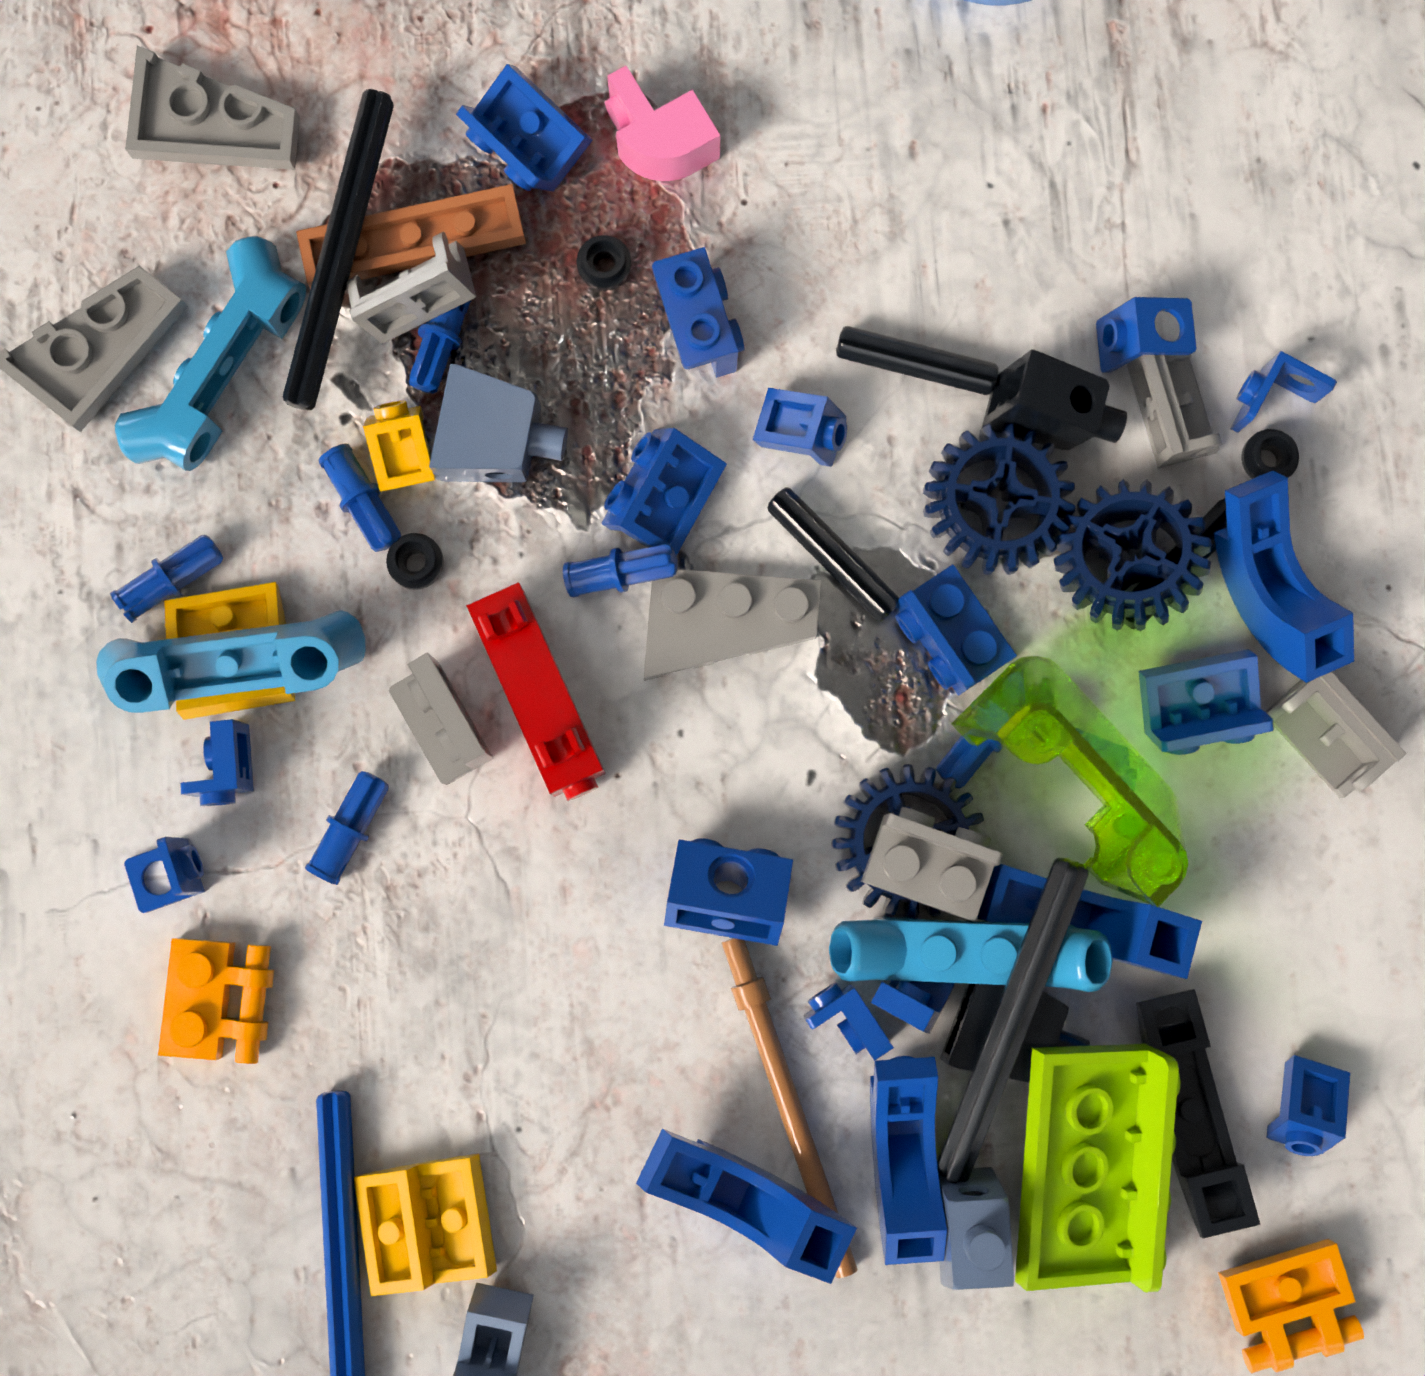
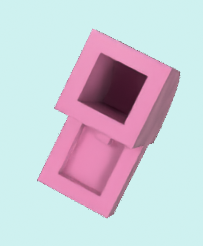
[605,66,721,181]

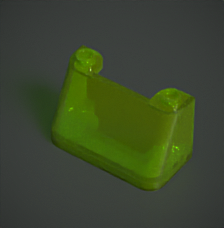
[951,656,1188,907]

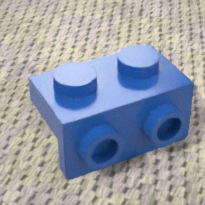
[456,64,593,192]
[652,247,745,378]
[1138,649,1274,755]

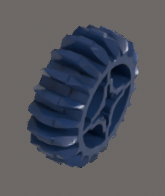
[923,423,1076,575]
[1054,479,1212,632]
[831,764,986,919]

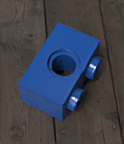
[664,838,793,946]

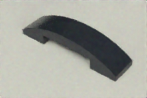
[1136,989,1261,1239]

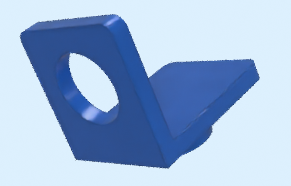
[1096,297,1197,373]
[1230,351,1337,433]
[124,837,205,913]

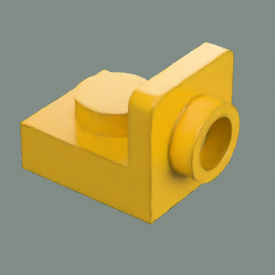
[363,400,436,492]

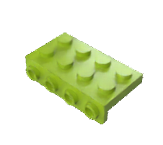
[1015,1044,1181,1293]

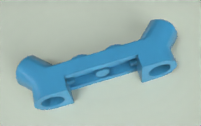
[115,236,306,471]
[96,610,366,713]
[829,916,1113,992]

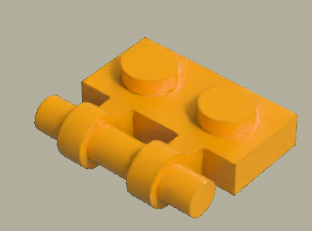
[158,938,274,1064]
[1218,1239,1364,1373]

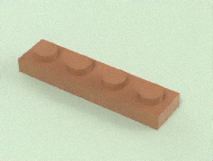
[296,184,526,288]

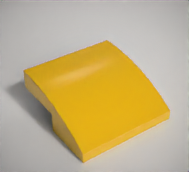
[164,582,295,720]
[354,1153,497,1296]

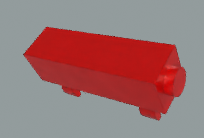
[466,582,606,801]

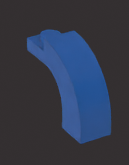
[1214,471,1354,683]
[976,864,1202,979]
[870,1056,947,1265]
[636,1128,857,1284]

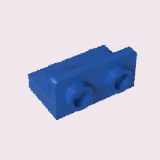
[602,428,727,556]
[895,564,1017,696]

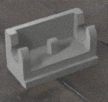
[347,232,476,344]
[1127,354,1223,468]
[1265,672,1407,798]

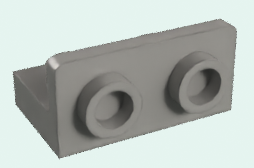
[389,652,493,785]
[861,807,1003,922]

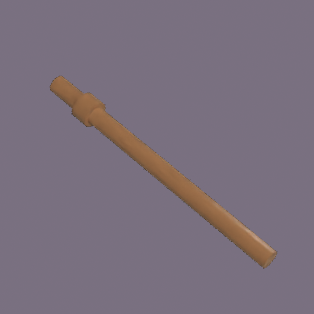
[721,938,858,1278]

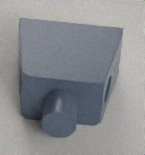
[429,364,568,483]
[938,1167,1014,1290]

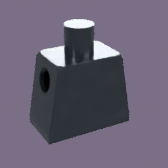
[982,349,1127,450]
[940,983,1090,1083]

